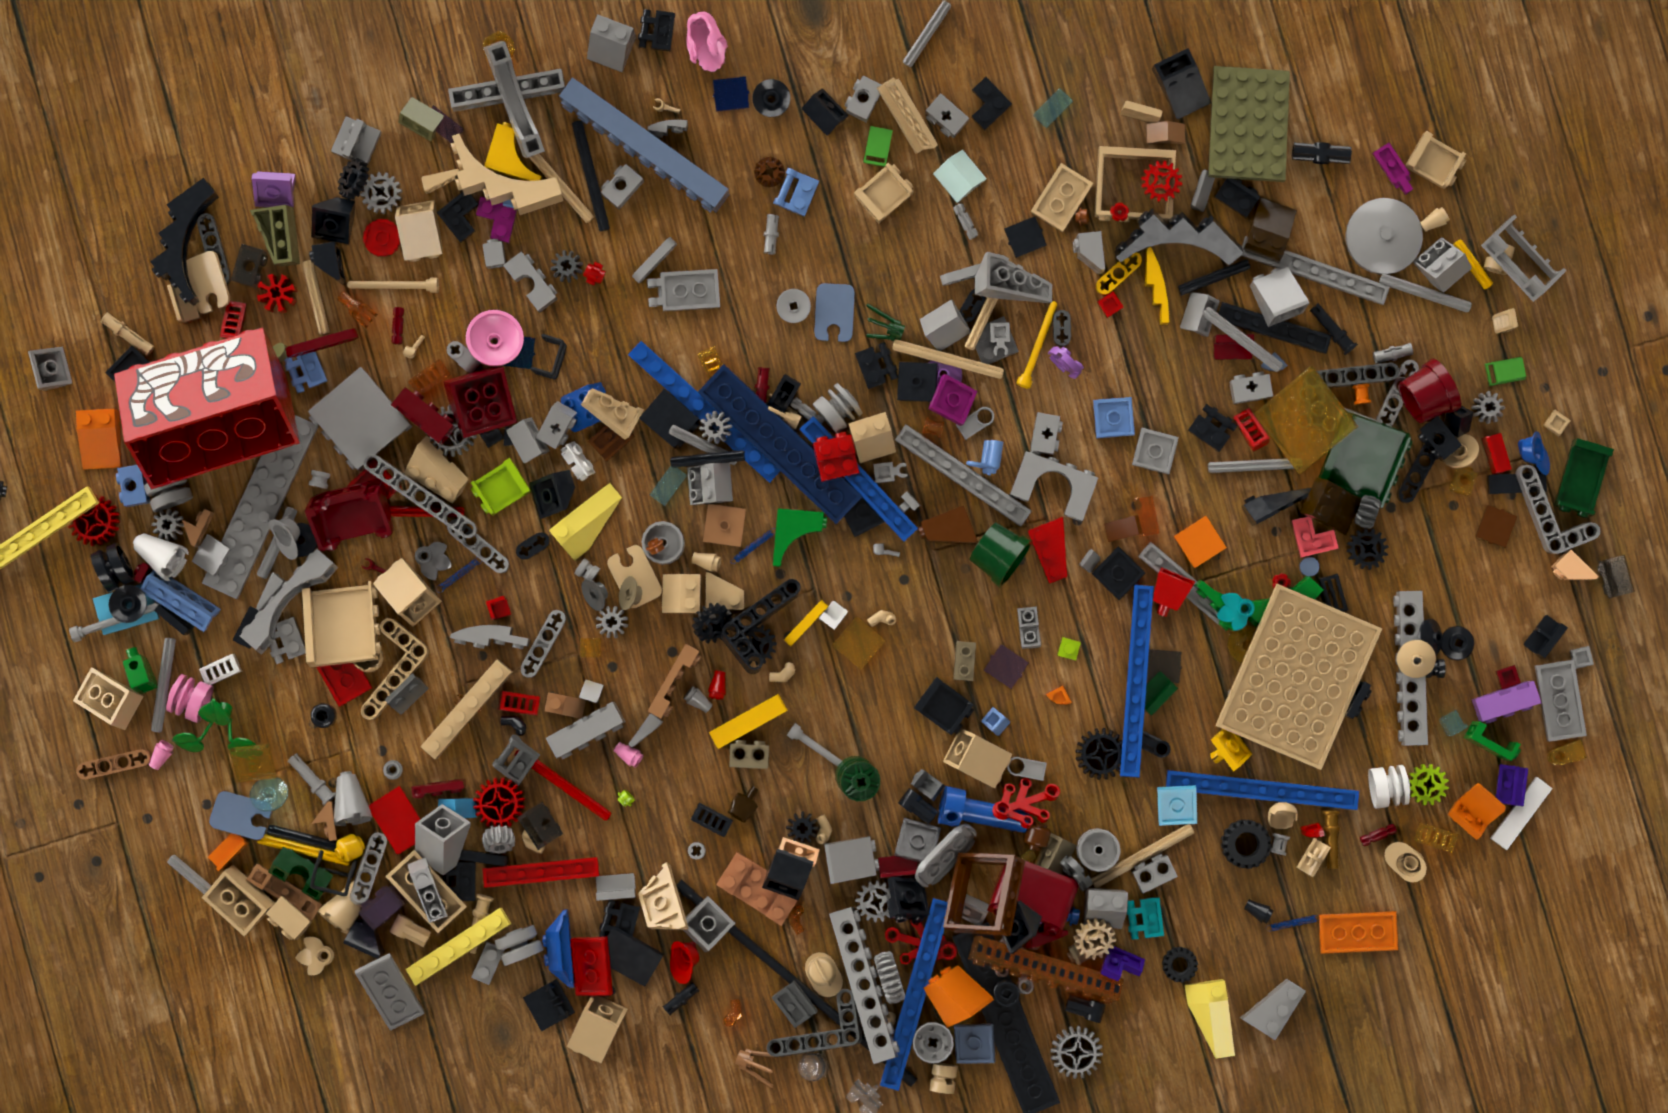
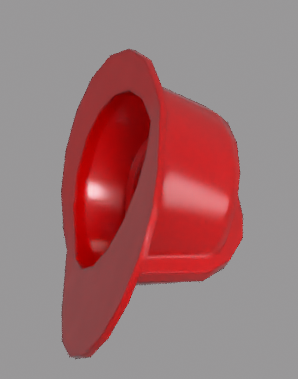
[670,941,700,984]

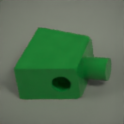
[123,647,158,694]

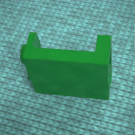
[1463,721,1521,761]

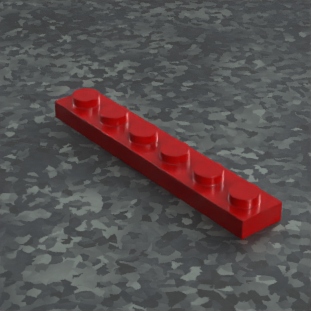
[482,857,600,888]

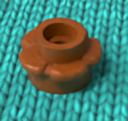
[1075,207,1089,226]
[646,538,665,555]

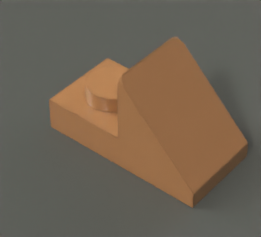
[182,509,214,547]
[544,692,586,718]
[312,801,340,841]

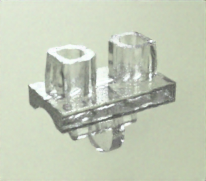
[846,1079,882,1113]

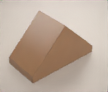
[1147,121,1185,144]

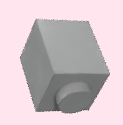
[483,239,506,269]

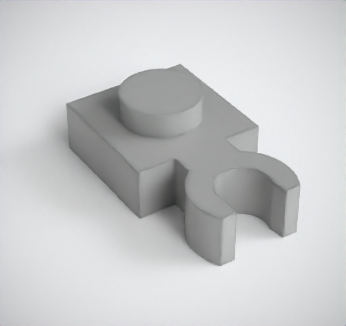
[990,323,1010,356]
[873,462,908,484]

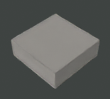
[1569,646,1594,669]

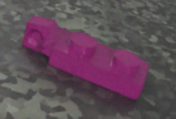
[1372,143,1413,195]

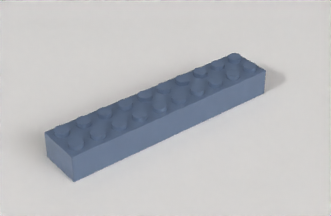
[559,77,730,213]

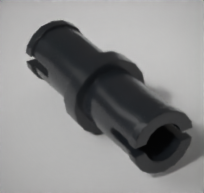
[662,982,700,1016]

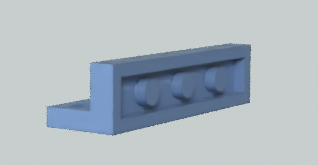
[140,571,221,632]

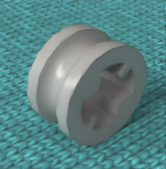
[688,842,706,860]

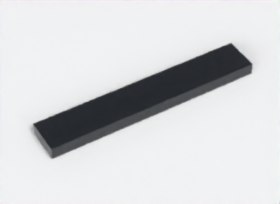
[1218,302,1332,354]

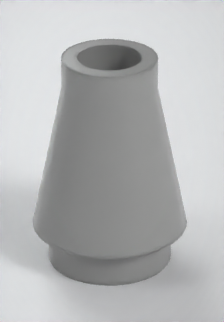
[683,686,713,713]

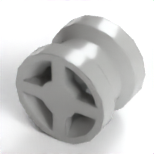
[309,470,331,489]

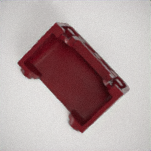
[305,479,394,552]
[987,861,1079,939]

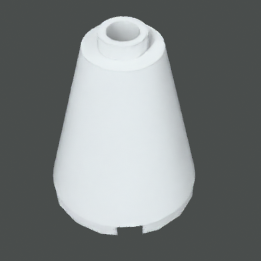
[133,533,188,581]

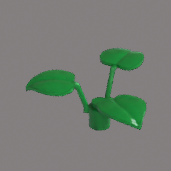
[172,699,263,758]

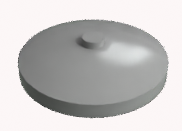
[1345,198,1423,275]

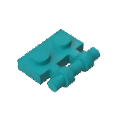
[1126,897,1164,940]

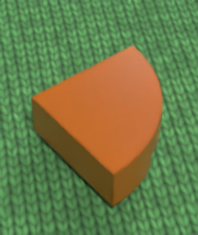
[1046,686,1072,705]

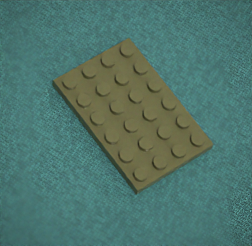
[1208,66,1290,182]

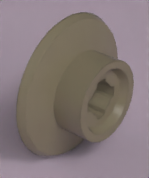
[619,576,642,610]

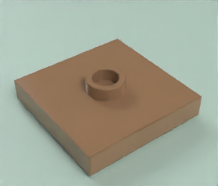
[703,504,746,547]

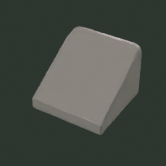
[1079,549,1101,573]
[579,679,604,703]

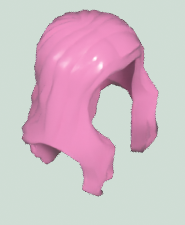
[686,12,728,72]

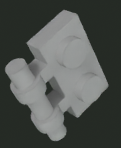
[270,617,306,664]

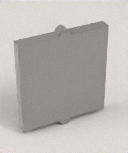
[192,534,232,577]

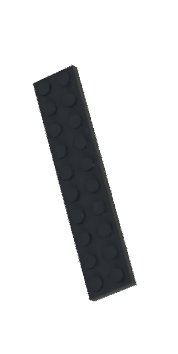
[952,922,1060,1113]

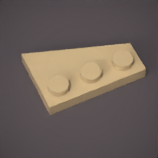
[581,388,644,440]

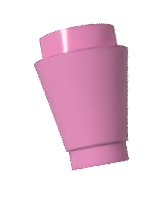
[149,740,174,770]
[614,742,643,768]

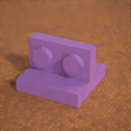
[252,172,296,208]

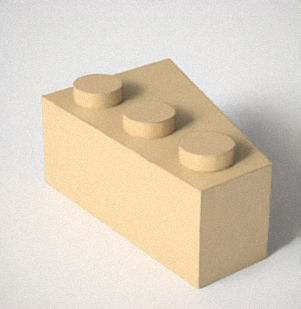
[404,436,469,504]

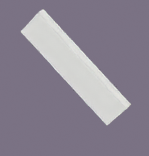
[1490,777,1553,850]

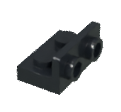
[1214,178,1260,218]

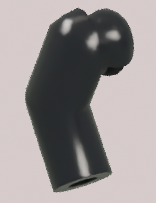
[501,716,527,736]

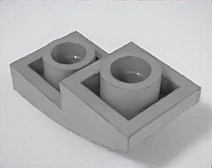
[648,120,688,138]
[1017,607,1041,649]

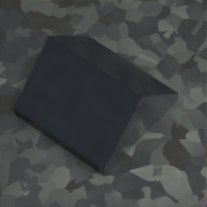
[995,901,1042,954]

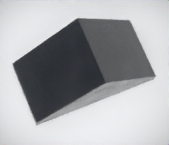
[767,374,801,413]

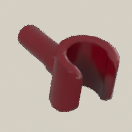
[361,558,387,574]

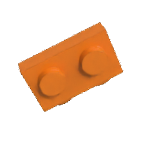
[1448,783,1506,840]

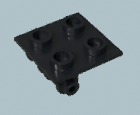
[523,979,575,1032]

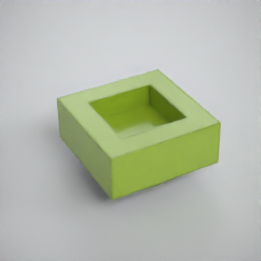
[1057,637,1081,661]

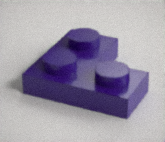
[1100,946,1145,981]

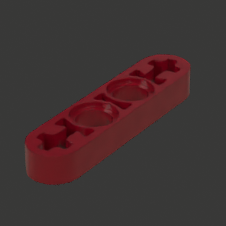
[285,328,359,358]

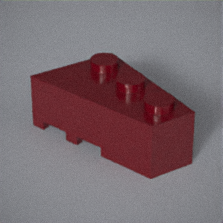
[391,387,456,445]

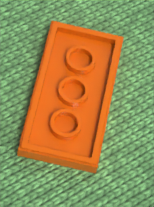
[1318,911,1398,954]

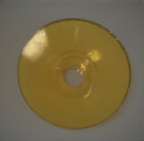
[1227,625,1257,663]

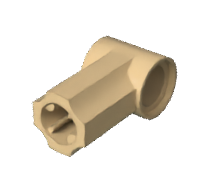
[390,914,431,947]

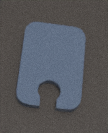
[814,283,855,342]
[209,791,272,840]

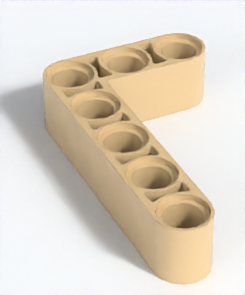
[361,618,429,720]

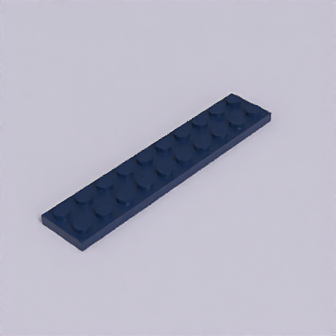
[698,364,863,524]

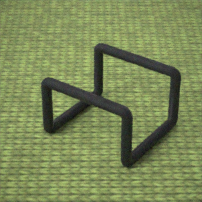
[531,334,567,380]
[310,850,357,896]

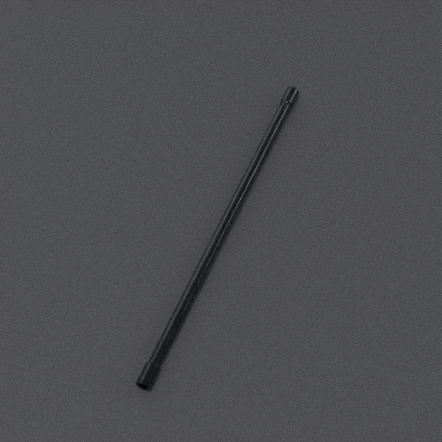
[676,879,918,1087]

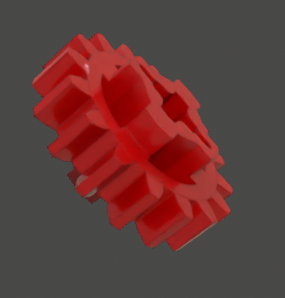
[1141,160,1183,203]

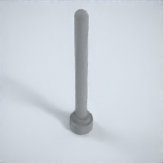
[69,603,159,643]
[786,723,863,783]

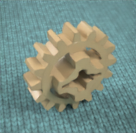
[1073,918,1116,960]

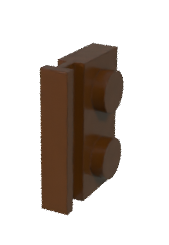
[588,425,635,462]

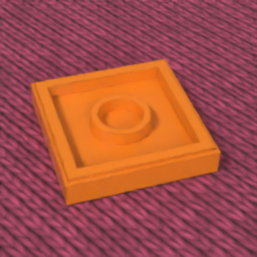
[1173,516,1227,568]

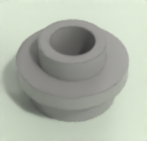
[383,760,403,780]

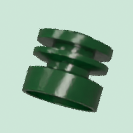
[835,756,880,801]

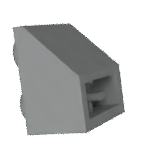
[1413,237,1472,293]
[687,463,733,505]

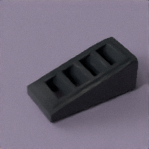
[691,802,733,837]

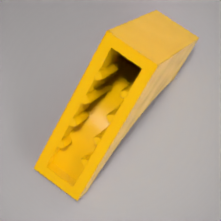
[484,122,543,181]

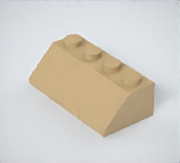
[386,850,467,933]

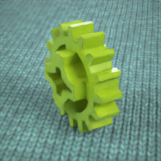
[1409,764,1449,805]

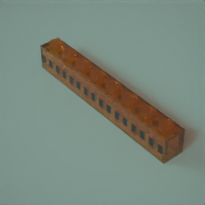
[968,936,1124,1004]

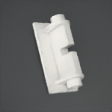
[561,441,596,481]

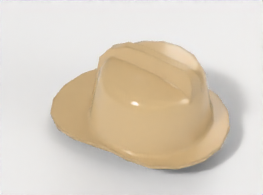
[1384,842,1427,882]
[805,952,843,997]

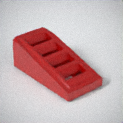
[220,301,247,339]
[1233,408,1270,452]
[498,691,540,716]

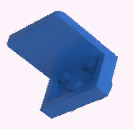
[560,382,606,432]

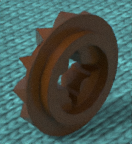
[754,156,785,187]

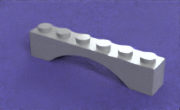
[483,41,545,158]
[240,549,338,655]

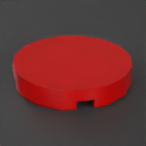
[363,219,401,257]

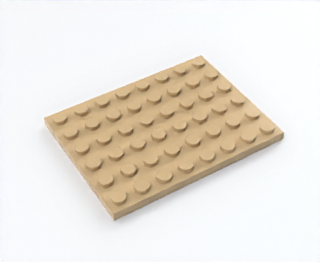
[1216,584,1382,770]

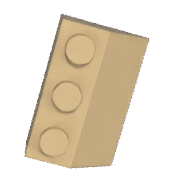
[202,865,275,937]

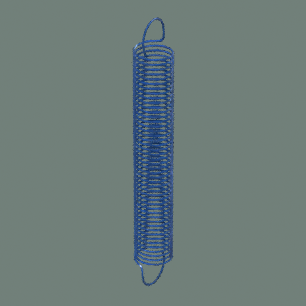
[730,528,776,564]
[436,557,482,593]
[1268,915,1319,931]

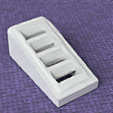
[199,654,242,685]

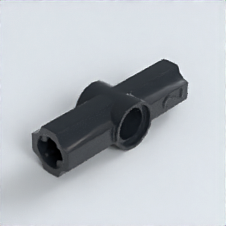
[1292,142,1352,164]

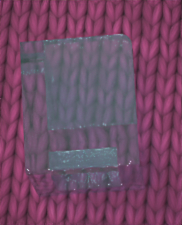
[1438,710,1468,736]

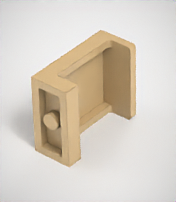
[1405,131,1466,189]
[854,163,913,224]

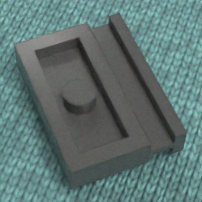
[772,980,818,1028]

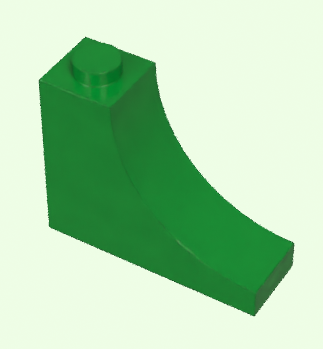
[773,508,827,567]

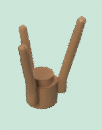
[735,1048,774,1088]

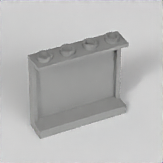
[308,367,412,471]

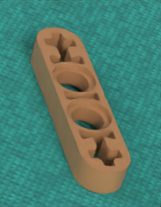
[76,749,152,780]

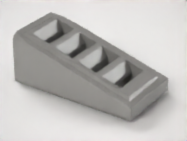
[256,572,285,611]
[629,713,663,747]

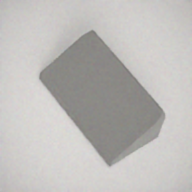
[1190,169,1215,212]
[962,894,989,926]

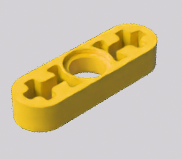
[1096,252,1142,295]
[784,600,829,647]

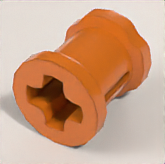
[1352,384,1371,405]

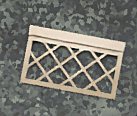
[877,78,938,154]

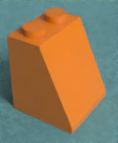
[923,966,994,1028]

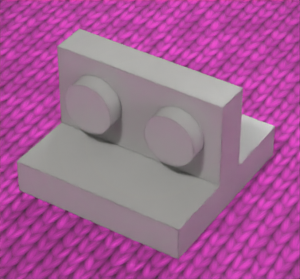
[331,116,382,166]

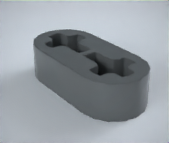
[1053,310,1071,347]

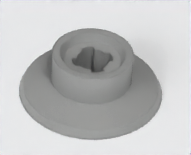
[776,289,811,323]

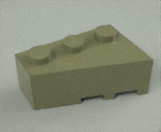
[250,205,300,267]

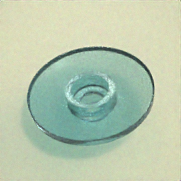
[250,777,288,811]

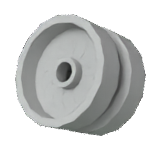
[144,479,193,512]
[641,521,685,565]
[1076,828,1121,872]
[495,925,544,966]

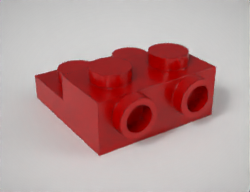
[813,432,859,482]

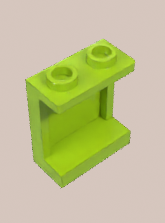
[470,458,532,516]

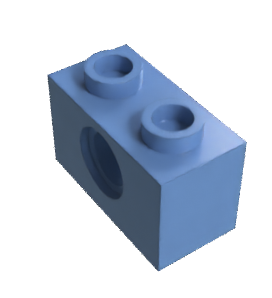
[116,465,150,507]

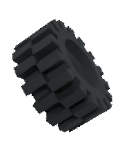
[1162,947,1198,983]

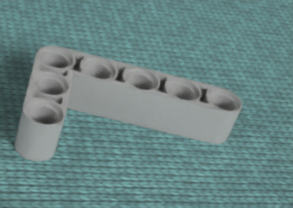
[1515,465,1600,554]

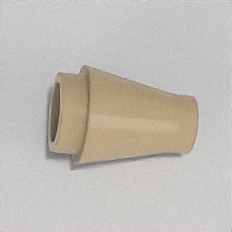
[1420,207,1450,232]
[692,552,721,572]

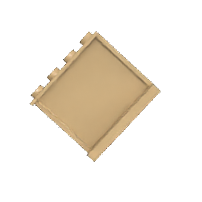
[302,581,382,667]

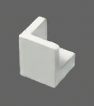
[819,601,848,630]

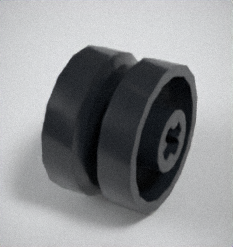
[90,543,135,592]

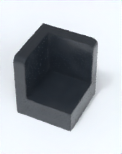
[1444,406,1474,438]

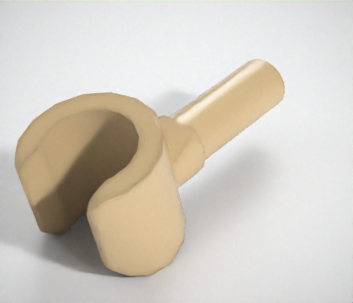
[653,98,680,114]
[403,335,425,358]

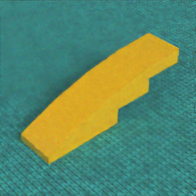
[1145,247,1169,325]
[709,694,788,749]

